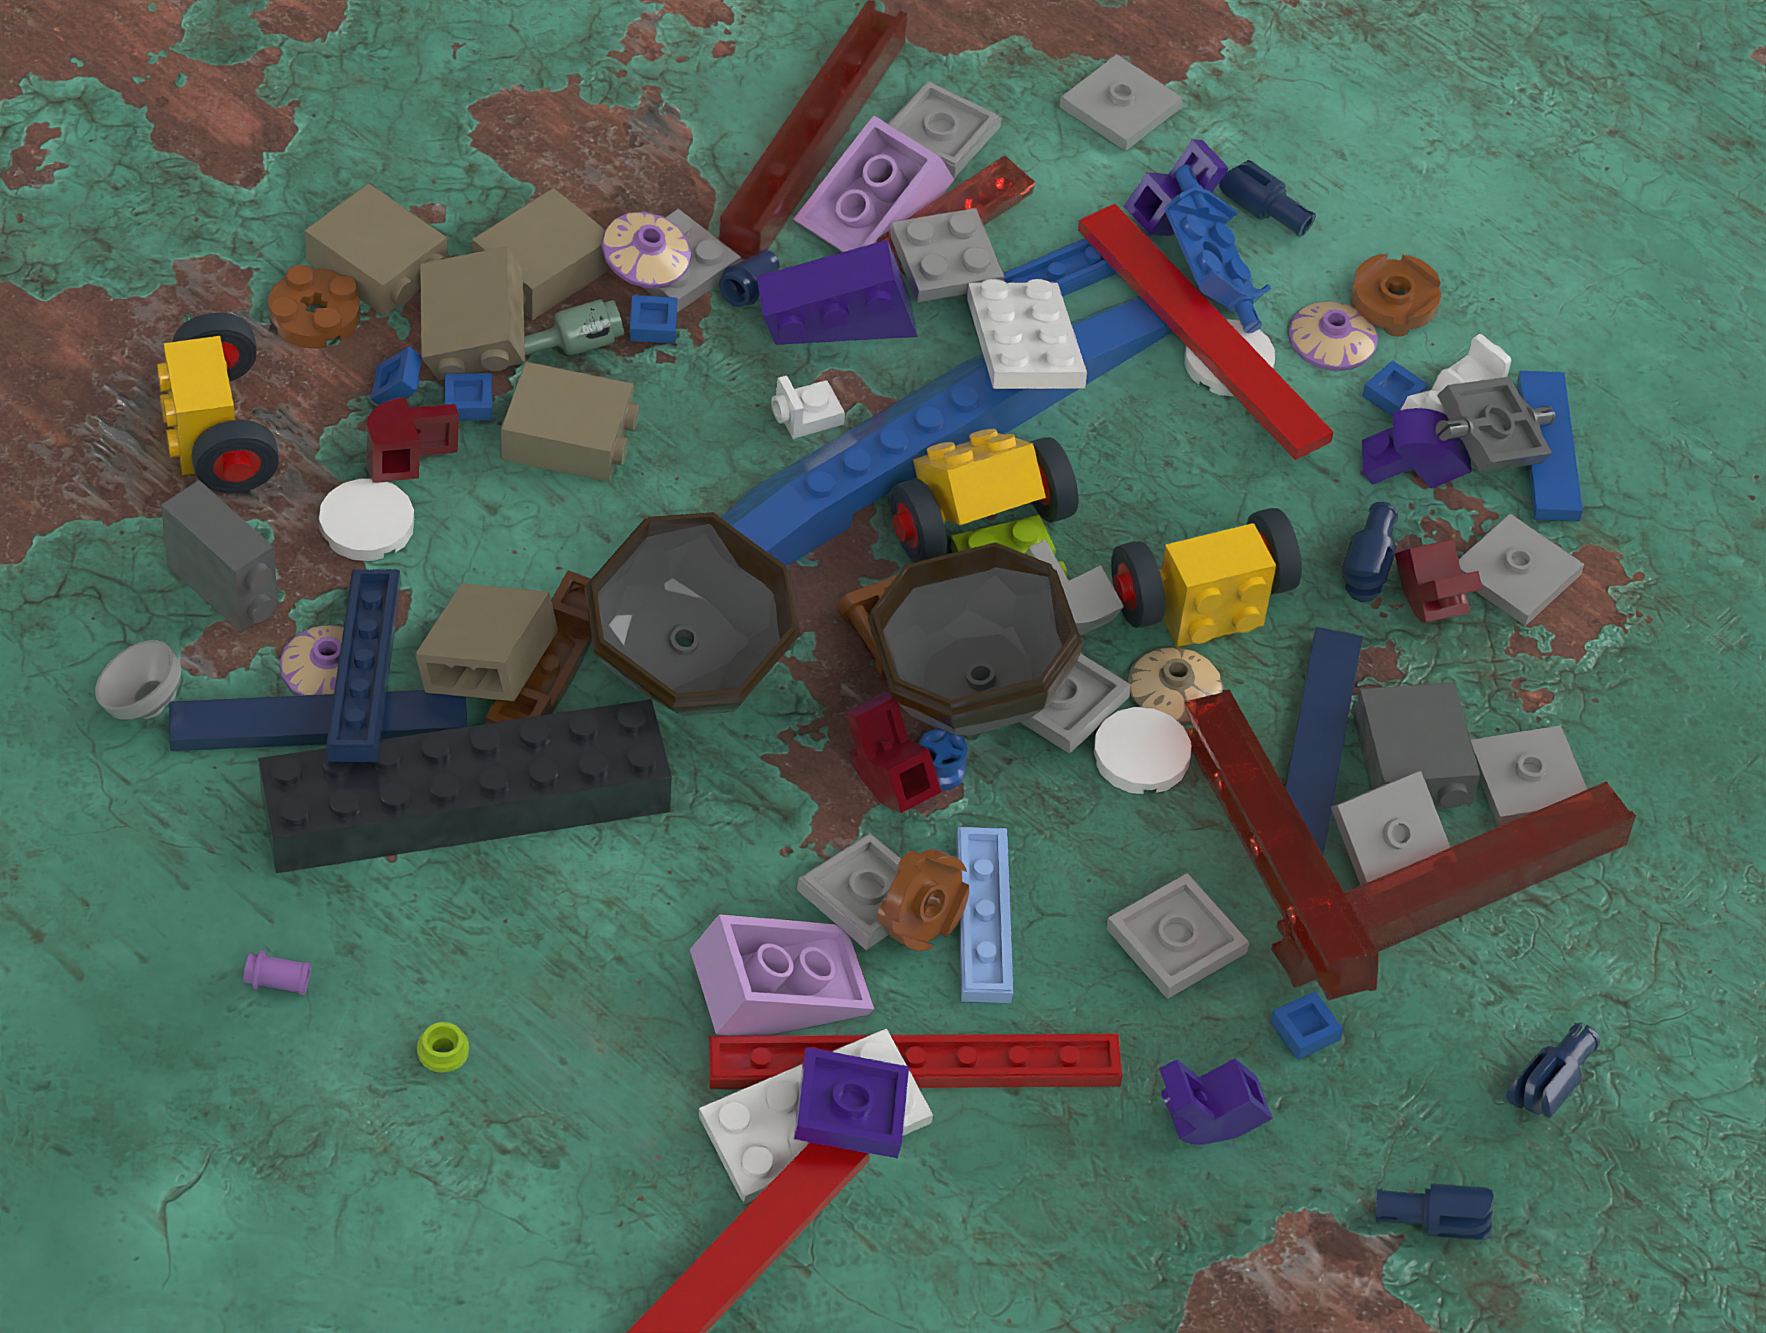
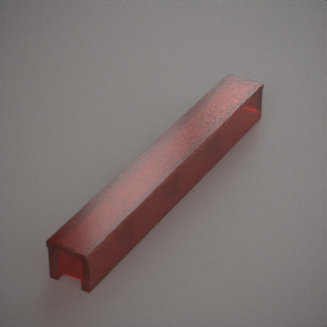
[719,0,907,259]
[1184,689,1379,1000]
[1271,781,1636,988]

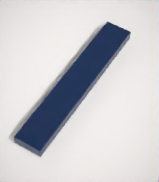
[326,569,401,762]
[1271,627,1363,872]
[169,690,468,751]

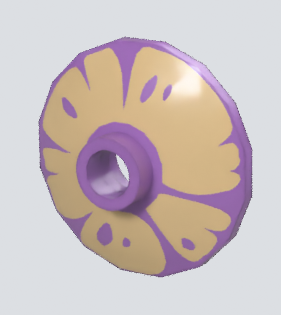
[602,212,691,288]
[1288,301,1378,371]
[280,625,344,696]

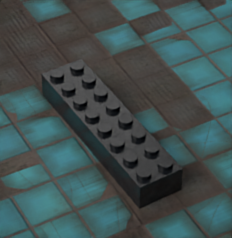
[258,699,672,873]

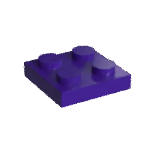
[794,1047,909,1159]

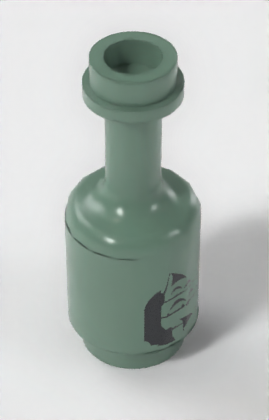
[518,299,624,365]

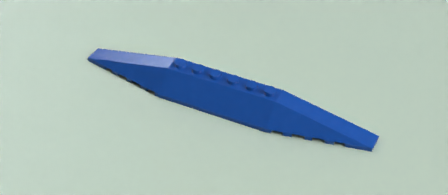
[721,296,1173,566]

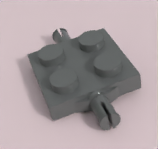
[1436,377,1555,472]

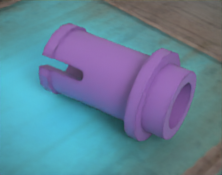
[243,950,311,995]

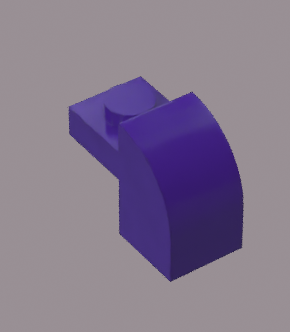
[1124,139,1229,236]
[1362,408,1472,489]
[1159,1058,1273,1145]

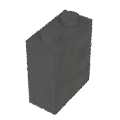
[161,480,278,633]
[1354,682,1480,808]

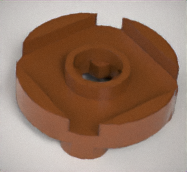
[1350,254,1442,337]
[268,265,360,348]
[877,849,969,951]

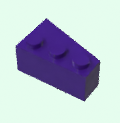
[757,240,918,345]

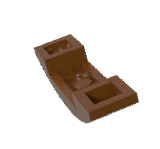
[486,570,592,723]

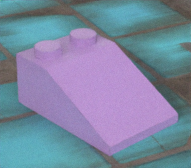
[793,115,954,252]
[690,914,874,1036]

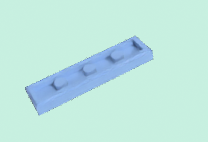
[956,827,1013,1003]

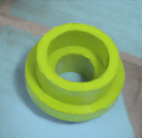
[417,1022,469,1073]

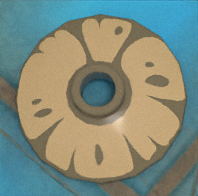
[1127,646,1223,725]

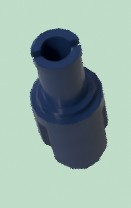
[1219,160,1316,237]
[1342,502,1398,602]
[1506,1023,1600,1119]
[1376,1183,1494,1240]

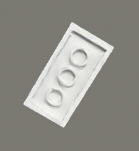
[967,279,1087,389]
[699,1028,933,1204]

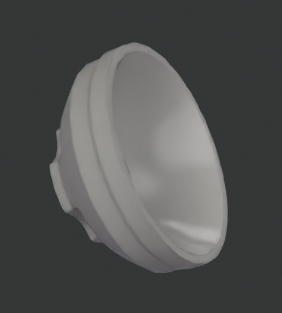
[95,640,181,720]

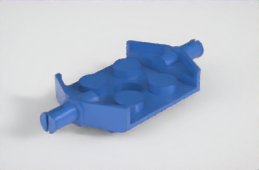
[1164,165,1271,333]

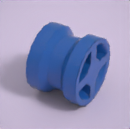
[920,729,968,791]

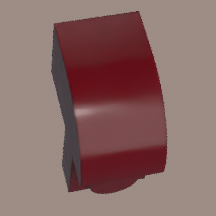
[366,397,459,483]
[1395,539,1483,622]
[846,692,942,813]

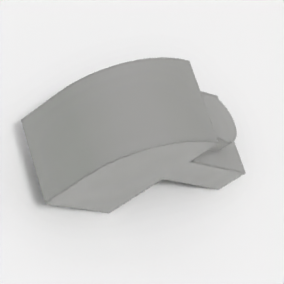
[1025,540,1124,635]

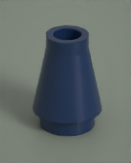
[719,249,780,307]

